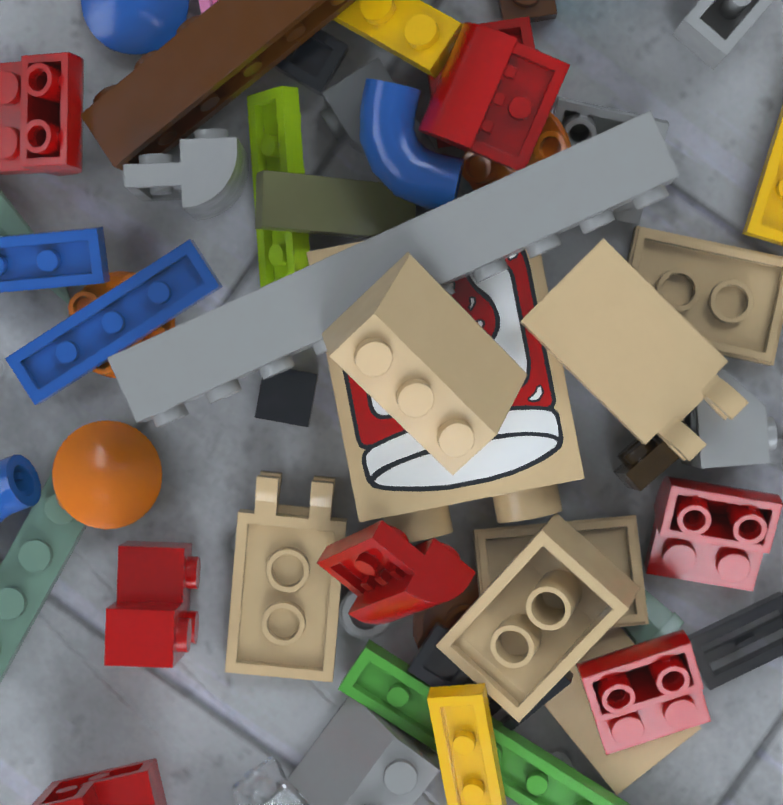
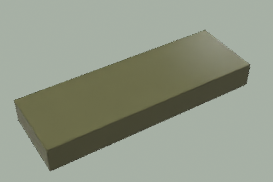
[255,170,416,239]

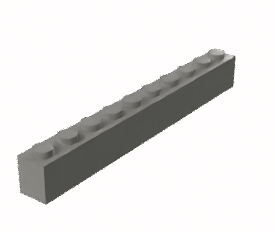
[107,110,680,428]

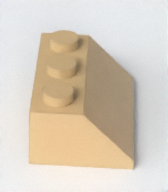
[322,252,527,475]

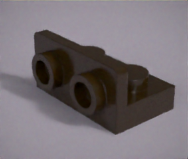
[613,420,688,491]

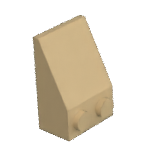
[436,513,640,722]

